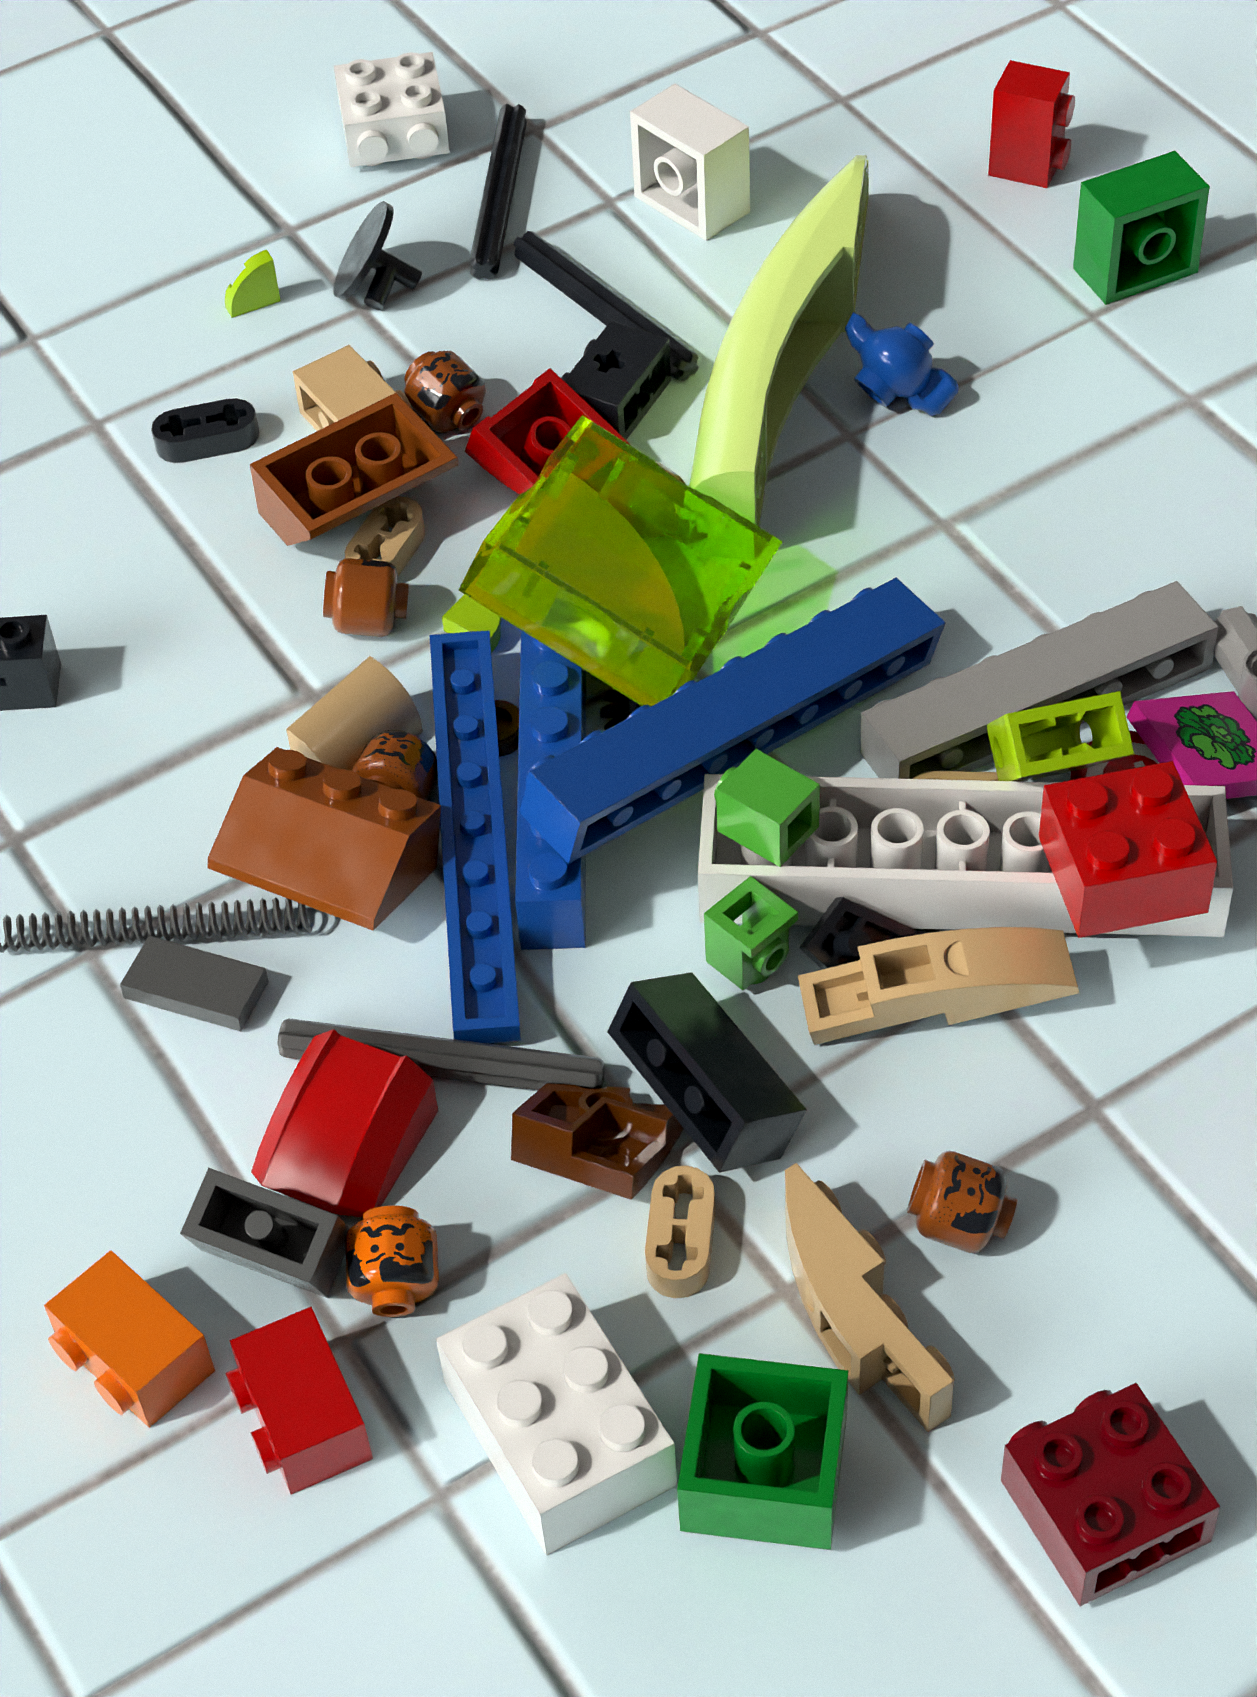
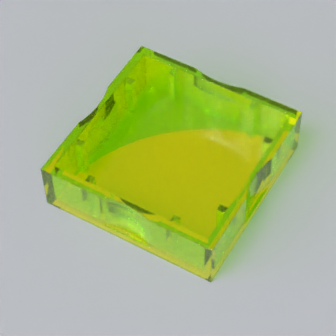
[459,415,782,706]

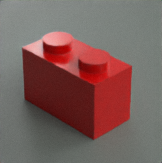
[988,60,1075,188]
[225,1307,373,1495]

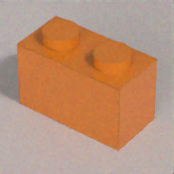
[44,1250,215,1428]

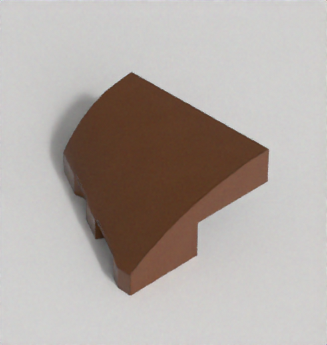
[511,1083,684,1200]

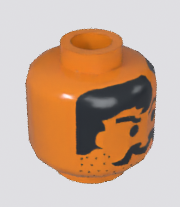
[345,1206,439,1317]

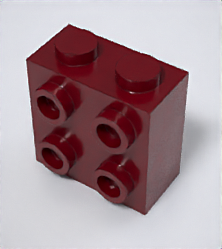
[1001,1383,1221,1606]

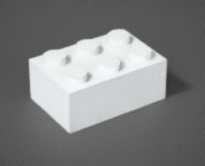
[436,1273,677,1556]

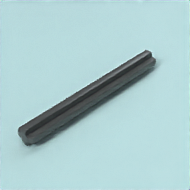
[277,1018,605,1090]

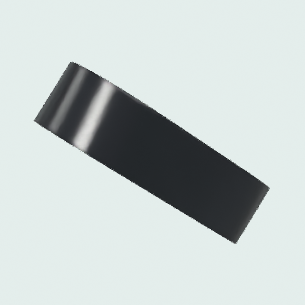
[151,398,259,463]

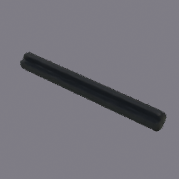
[469,104,527,280]
[513,231,699,381]

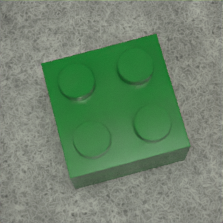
[1073,151,1210,305]
[677,1353,849,1550]

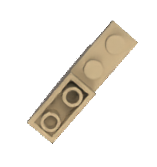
[798,927,1079,1045]
[785,1163,955,1432]

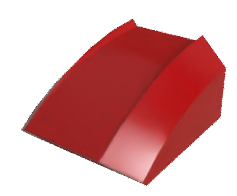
[464,368,633,502]
[251,1029,439,1217]

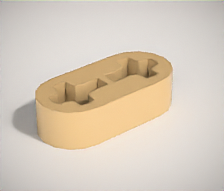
[344,496,425,576]
[645,1165,715,1298]

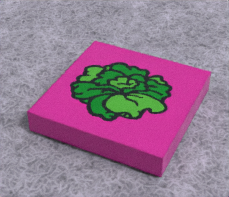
[1126,691,1257,799]

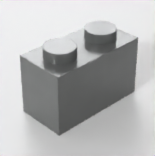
[180,1167,350,1298]

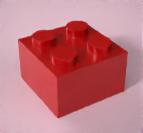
[1039,761,1217,938]

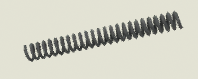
[0,897,313,953]

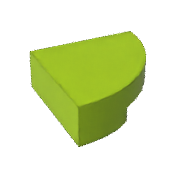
[225,249,281,318]
[442,591,502,653]

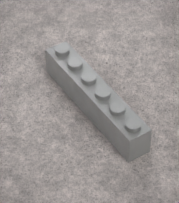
[860,581,1218,779]

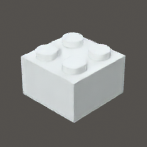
[630,84,750,241]

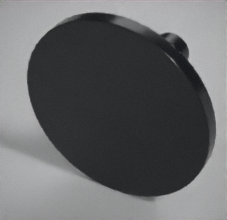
[333,201,422,310]

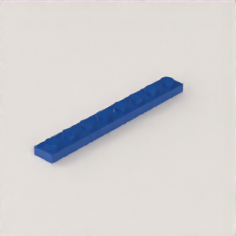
[429,630,521,1043]

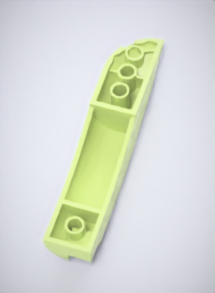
[685,155,869,557]

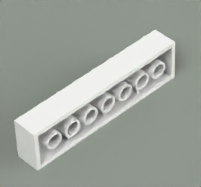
[698,774,1233,937]

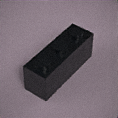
[607,972,807,1173]

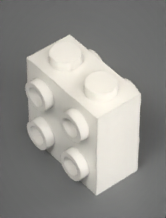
[334,52,450,167]

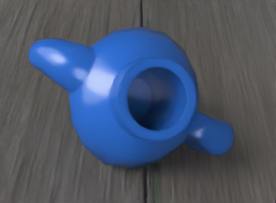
[845,312,959,416]

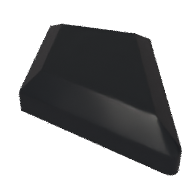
[799,897,921,969]

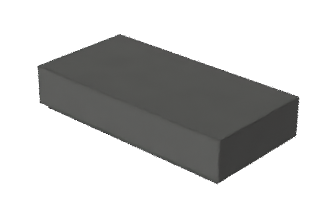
[120,936,269,1032]

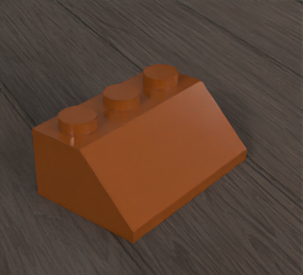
[250,393,458,546]
[207,747,441,931]

